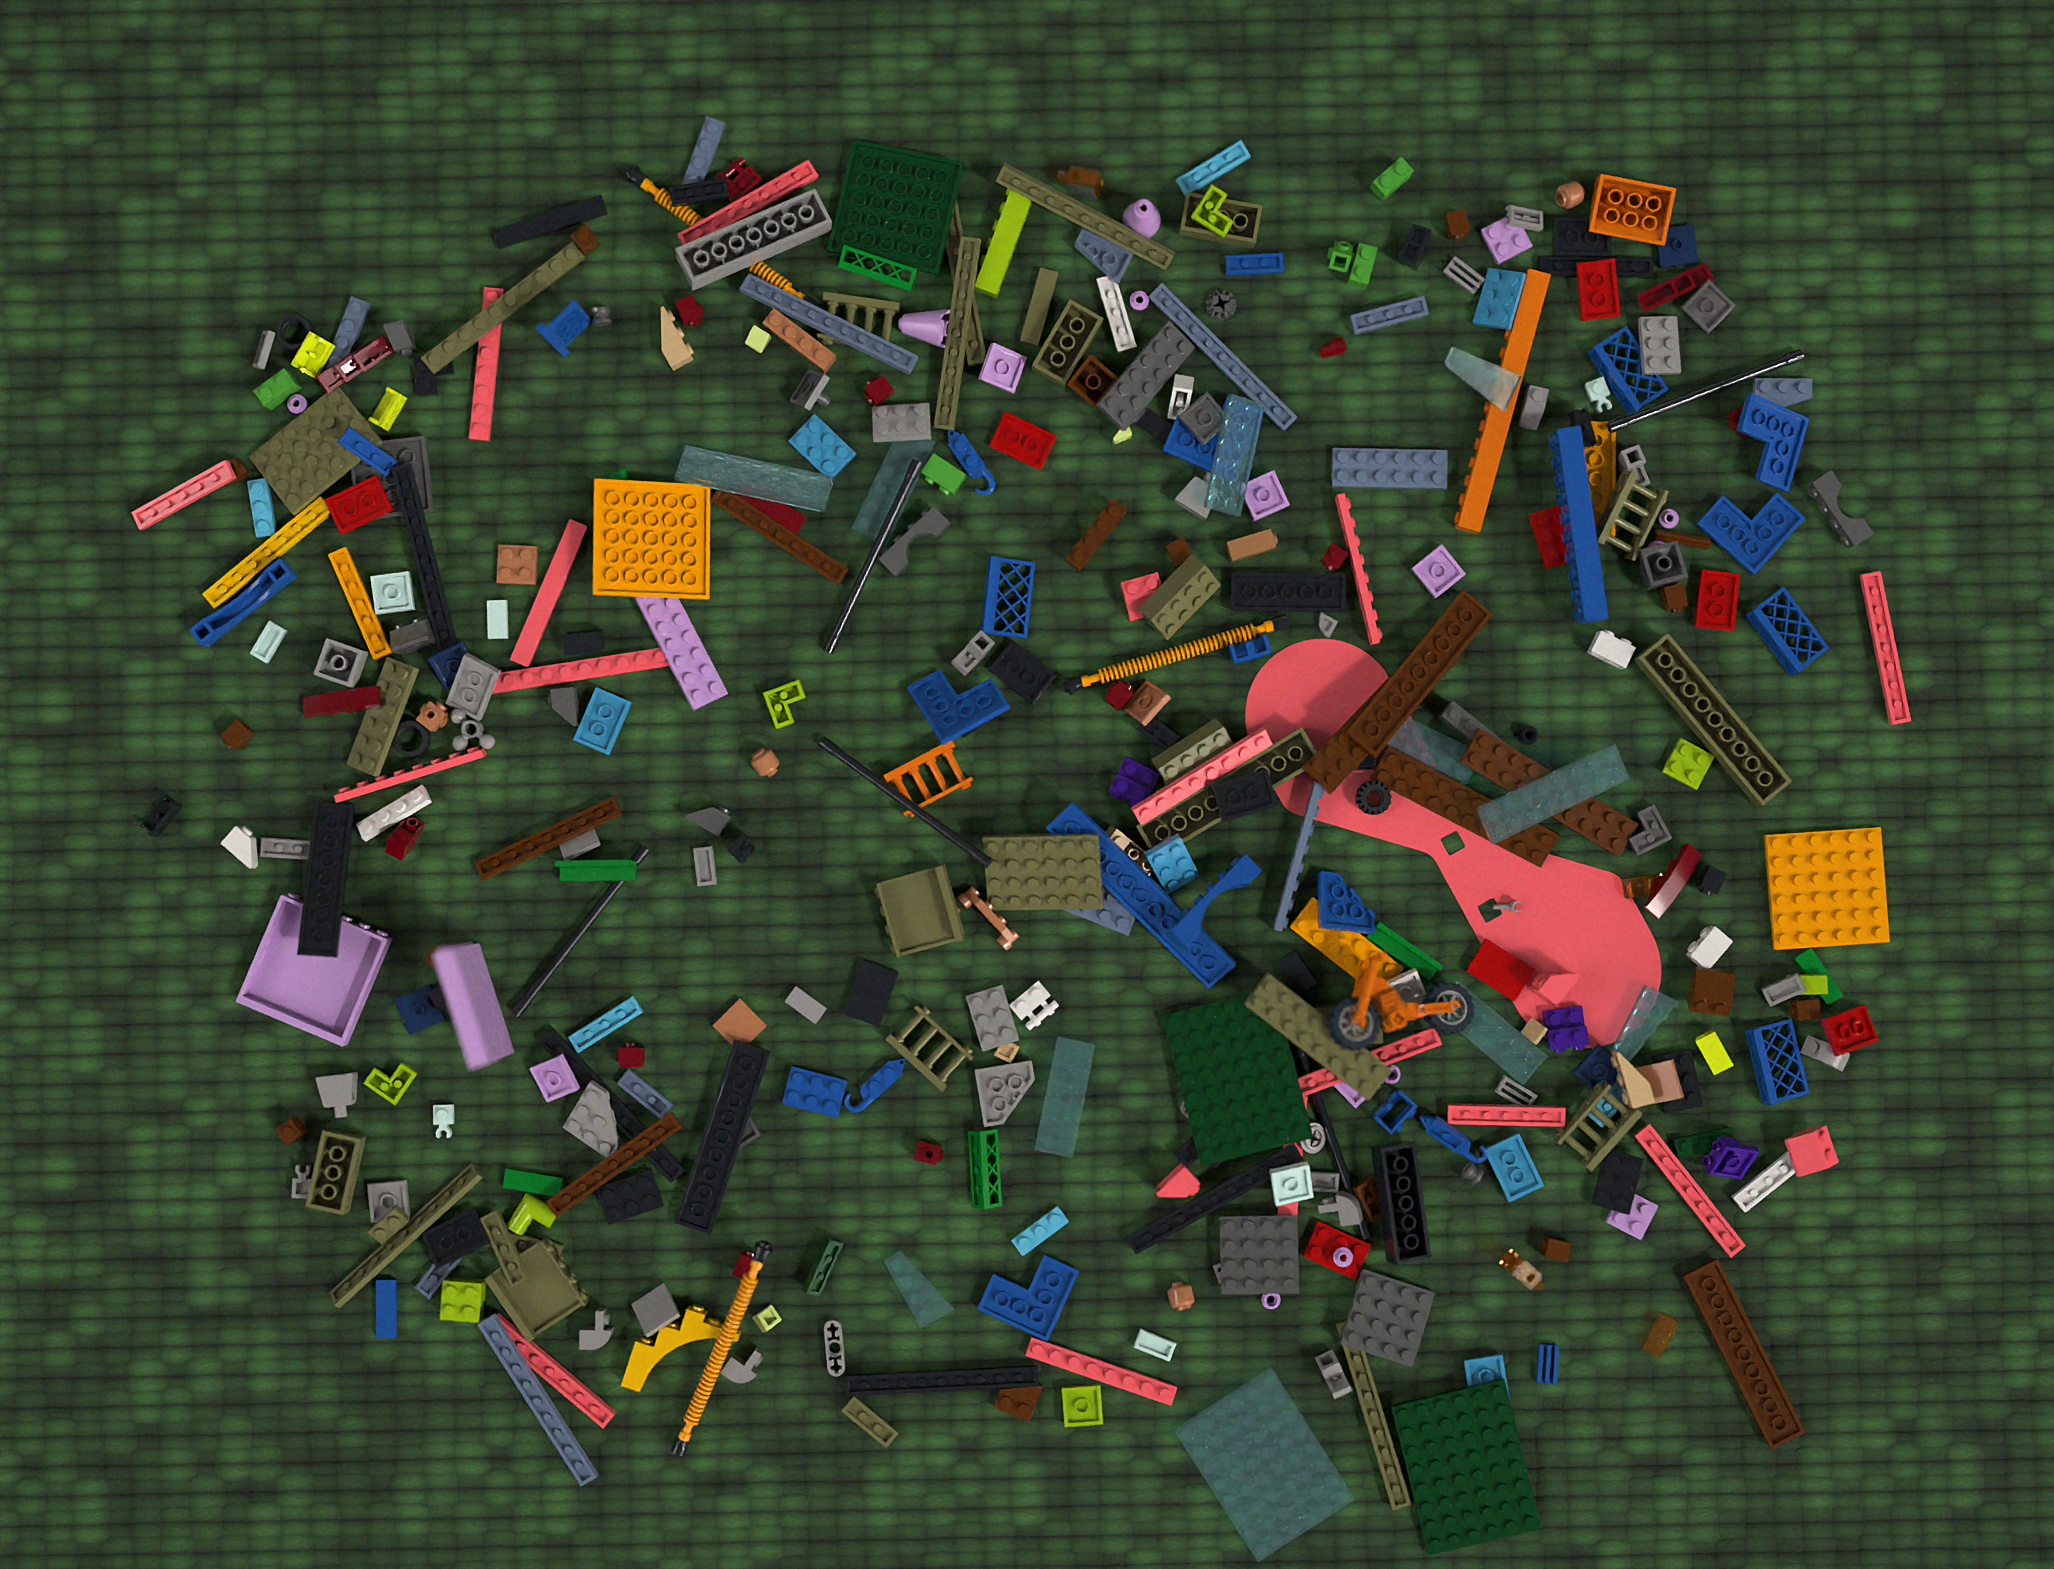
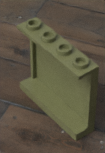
[875,864,966,958]
[484,1237,589,1343]

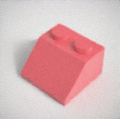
[1120,572,1161,622]
[1530,971,1581,1006]
[1784,1126,1839,1177]
[1154,1162,1200,1197]

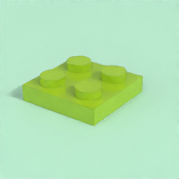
[1661,738,1715,790]
[1062,1384,1103,1427]

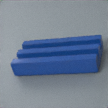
[1536,1343,1559,1384]

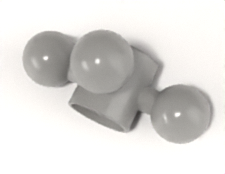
[450,709,495,751]

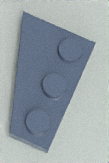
[1074,229,1134,285]
[1753,378,1812,407]

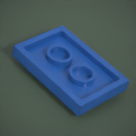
[782,1066,848,1118]

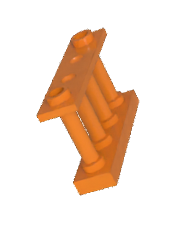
[883,741,973,818]

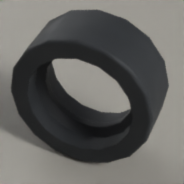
[275,314,315,352]
[392,720,431,757]

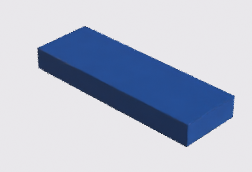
[1225,253,1284,276]
[337,426,398,477]
[376,1279,397,1338]

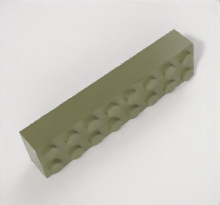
[1243,973,1392,1101]

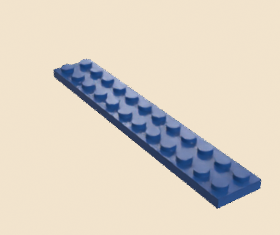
[1046,801,1237,989]

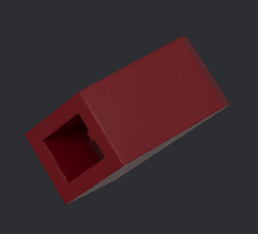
[385,815,425,861]

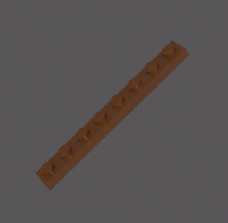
[710,485,849,585]
[474,797,622,881]
[546,1111,683,1217]

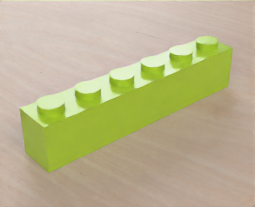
[975,188,1032,298]

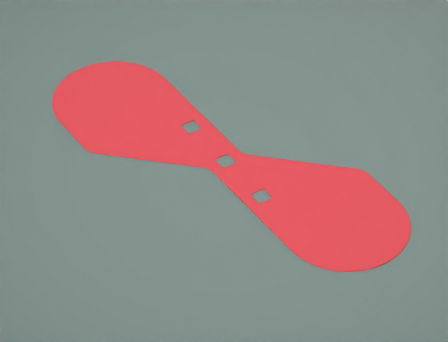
[1245,639,1661,1048]

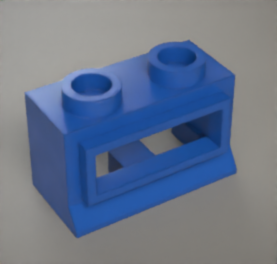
[1228,635,1272,664]
[1372,1088,1417,1134]

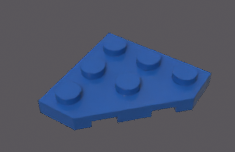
[1318,871,1375,935]

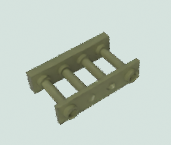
[817,292,900,346]
[1595,471,1669,561]
[885,1004,974,1092]
[1553,1080,1643,1172]

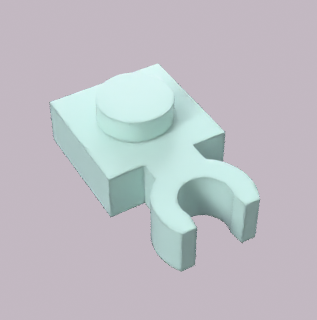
[1584,377,1612,413]
[433,1104,454,1138]

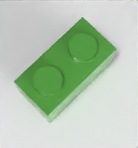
[1370,157,1414,202]
[1347,243,1378,290]
[253,368,302,410]
[921,453,966,496]

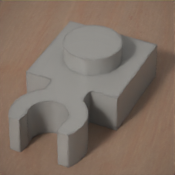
[292,1164,312,1198]

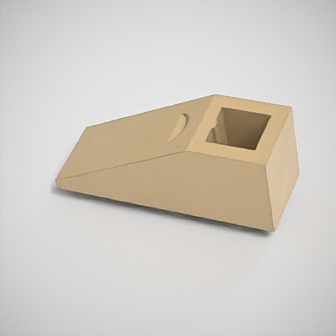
[661,306,694,371]
[1105,825,1153,876]
[1611,1050,1655,1109]

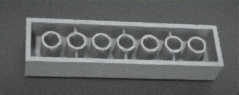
[675,189,832,290]

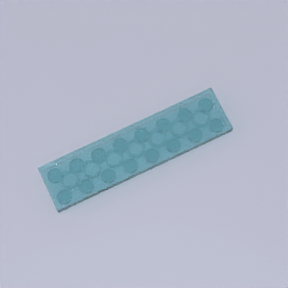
[675,445,834,512]
[1476,744,1630,844]

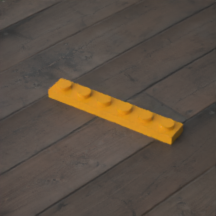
[328,547,393,660]

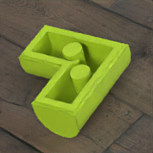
[1191,184,1234,238]
[763,680,806,729]
[363,1062,418,1105]
[506,1192,556,1235]

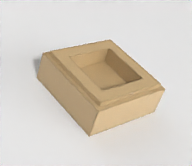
[1520,1017,1548,1045]
[994,1043,1020,1064]

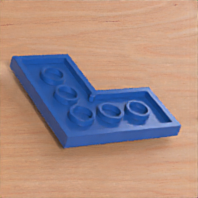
[1736,393,1809,492]
[1162,396,1262,482]
[1696,493,1805,575]
[907,669,1010,746]
[977,1254,1079,1341]

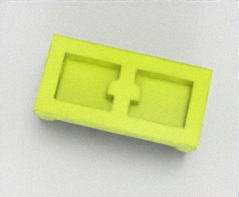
[291,331,335,379]
[368,387,407,431]
[1695,1029,1734,1075]

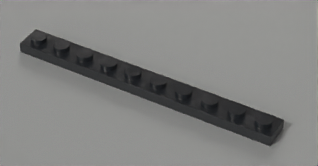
[391,463,458,651]
[540,1029,686,1183]
[1126,1143,1304,1255]
[845,1365,1039,1396]

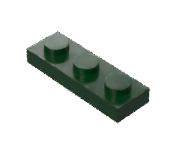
[1672,1127,1733,1159]
[802,1237,844,1296]

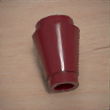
[1318,336,1348,359]

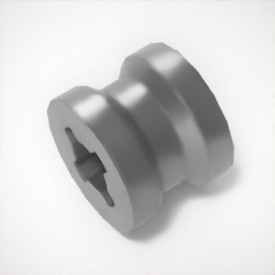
[591,307,611,326]
[1460,1161,1484,1186]

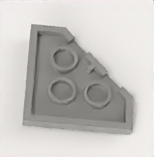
[975,1060,1035,1127]
[563,1080,621,1158]

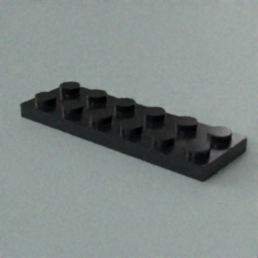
[1230,572,1346,613]

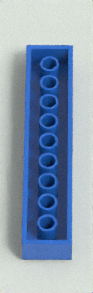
[1548,426,1608,624]

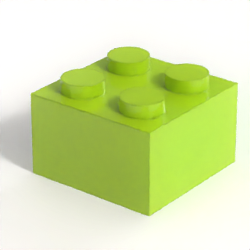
[440,1277,486,1323]

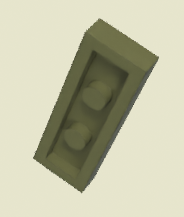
[842,1396,899,1448]

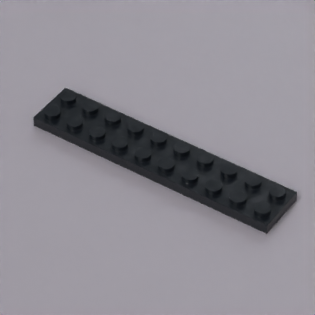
[674,1039,771,1235]

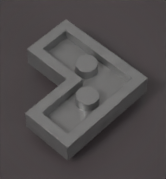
[1629,804,1672,856]

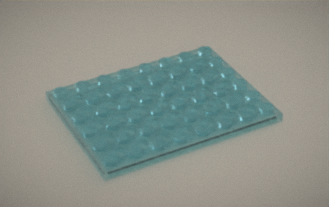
[1174,1367,1355,1562]

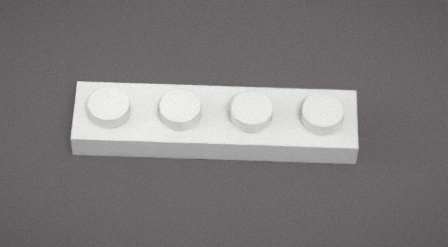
[1096,276,1137,353]
[356,785,432,841]
[1731,1151,1795,1213]

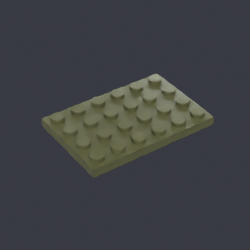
[249,386,383,515]
[983,833,1103,911]

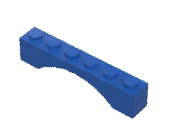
[189,558,298,647]
[1165,854,1262,952]

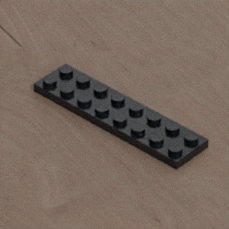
[297,802,355,958]

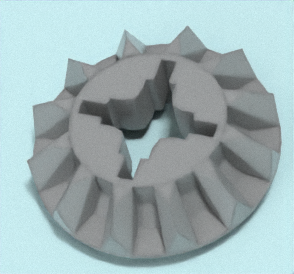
[1300,1123,1326,1153]

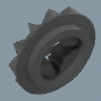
[1206,289,1236,320]

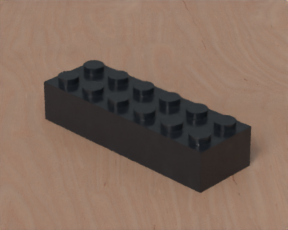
[1371,1140,1432,1265]

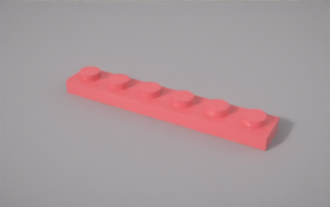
[131,460,237,530]
[1447,1103,1566,1127]

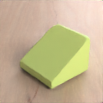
[745,325,771,353]
[1113,427,1132,444]
[752,1304,782,1333]

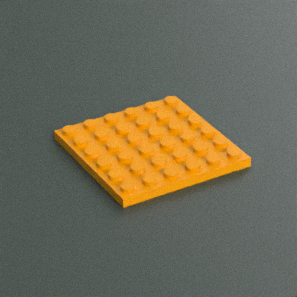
[592,479,710,600]
[1764,827,1890,950]

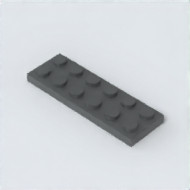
[1096,321,1195,431]

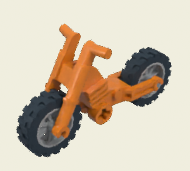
[1326,952,1475,1051]

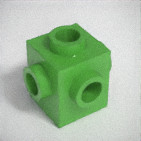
[1327,241,1356,273]

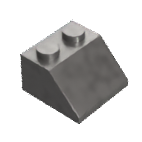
[1639,541,1688,591]
[390,617,436,655]

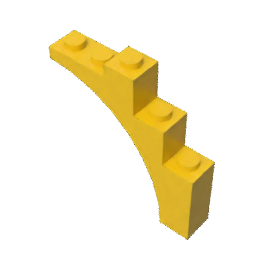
[621,1304,741,1392]

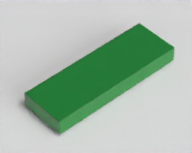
[1794,948,1843,1006]
[502,1168,564,1196]

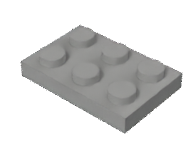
[1638,316,1681,375]
[872,403,931,442]
[446,653,501,721]
[966,985,1019,1051]

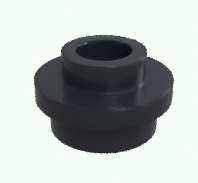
[1519,726,1538,745]

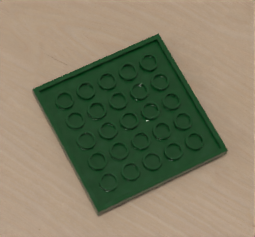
[827,140,965,275]

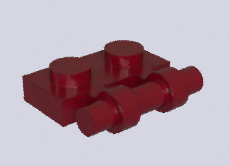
[716,156,763,203]

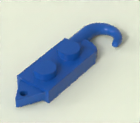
[948,430,995,496]
[844,1058,906,1113]
[1420,1115,1488,1163]

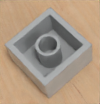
[313,638,369,688]

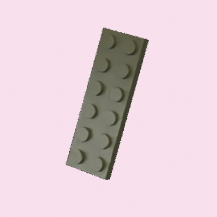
[346,657,419,777]

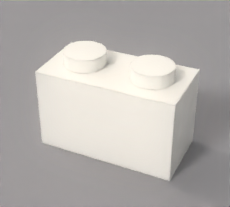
[1587,630,1636,669]
[1686,926,1733,968]

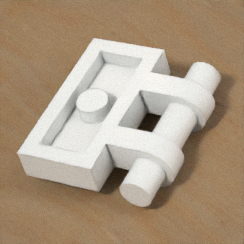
[1009,981,1059,1030]

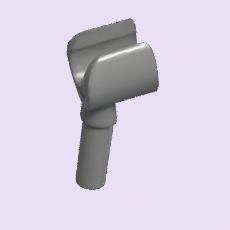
[1493,901,1521,912]

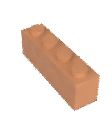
[762,308,837,373]

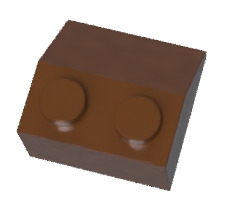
[1066,354,1118,409]
[1686,967,1735,1016]

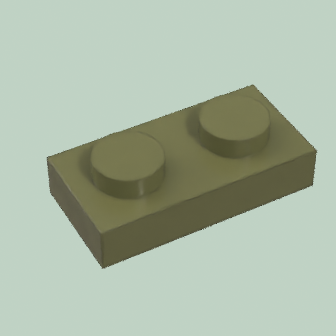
[368,1205,410,1245]

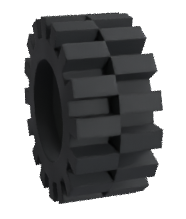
[1355,780,1392,815]

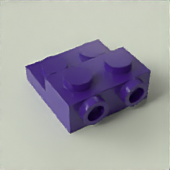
[1109,757,1160,807]
[1542,1005,1589,1053]
[1703,1136,1759,1179]

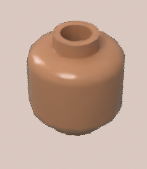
[1555,181,1585,209]
[751,748,779,777]
[1167,1281,1195,1311]

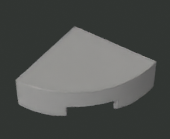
[1318,612,1338,639]

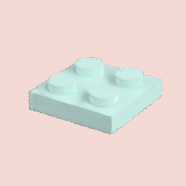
[370,571,415,615]
[1270,1161,1314,1206]

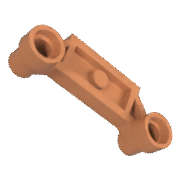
[957,886,1019,951]

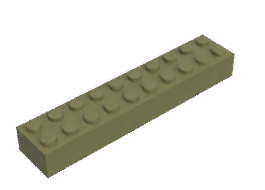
[1633,633,1792,806]
[1135,727,1317,849]

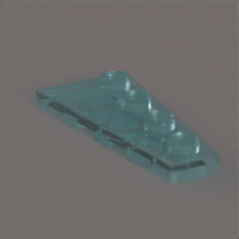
[1444,347,1521,412]
[1610,985,1680,1062]
[883,1250,955,1328]

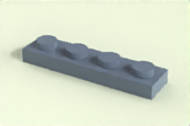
[682,116,725,185]
[324,296,371,369]
[1350,296,1429,335]

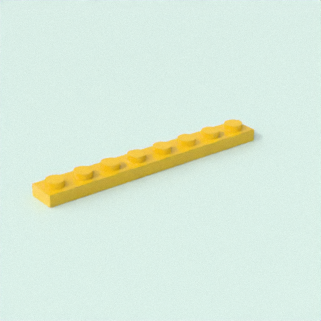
[202,496,331,609]

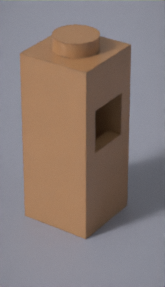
[1225,529,1278,562]

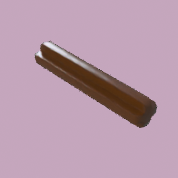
[1654,529,1711,549]

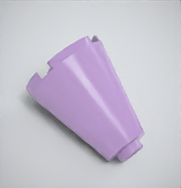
[1122,199,1160,238]
[898,309,950,348]

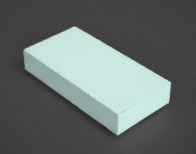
[487,600,508,639]
[250,621,288,663]
[1133,1328,1177,1362]

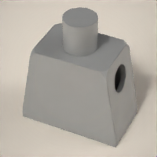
[1174,472,1218,521]
[316,1072,358,1118]

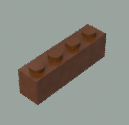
[1065,498,1128,573]

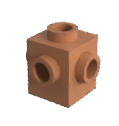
[416,701,449,732]

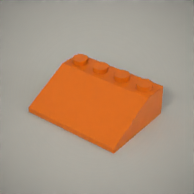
[1588,174,1676,246]

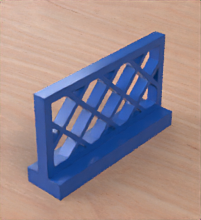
[536,300,592,358]
[1587,326,1669,415]
[980,556,1035,639]
[1745,587,1829,676]
[1744,1019,1810,1105]

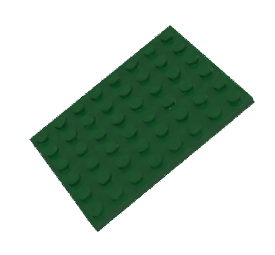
[1162,993,1314,1166]
[1391,1378,1542,1556]

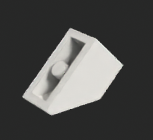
[1167,374,1194,420]
[221,825,258,868]

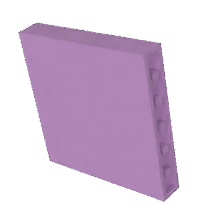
[236,892,392,1046]
[433,941,514,1069]

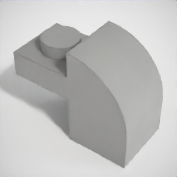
[1618,444,1650,492]
[951,630,995,676]
[1800,1035,1850,1072]
[1318,1191,1363,1226]
[579,1307,614,1350]
[721,1346,764,1383]
[1315,1350,1352,1399]

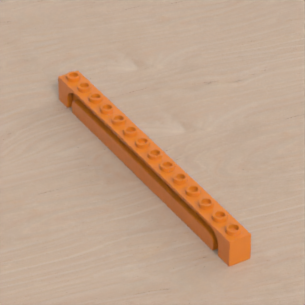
[1453,268,1551,534]

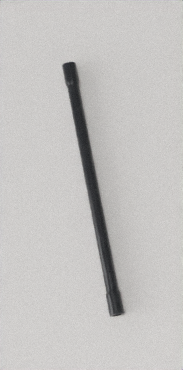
[1607,349,1804,433]
[822,459,923,655]
[819,737,993,868]
[511,844,650,1018]
[1290,1040,1373,1240]

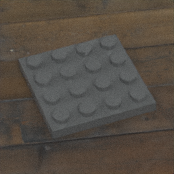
[351,436,435,520]
[1220,1215,1299,1294]
[1339,1269,1435,1367]

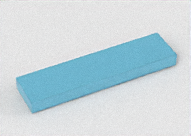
[1176,140,1251,197]
[568,996,644,1053]

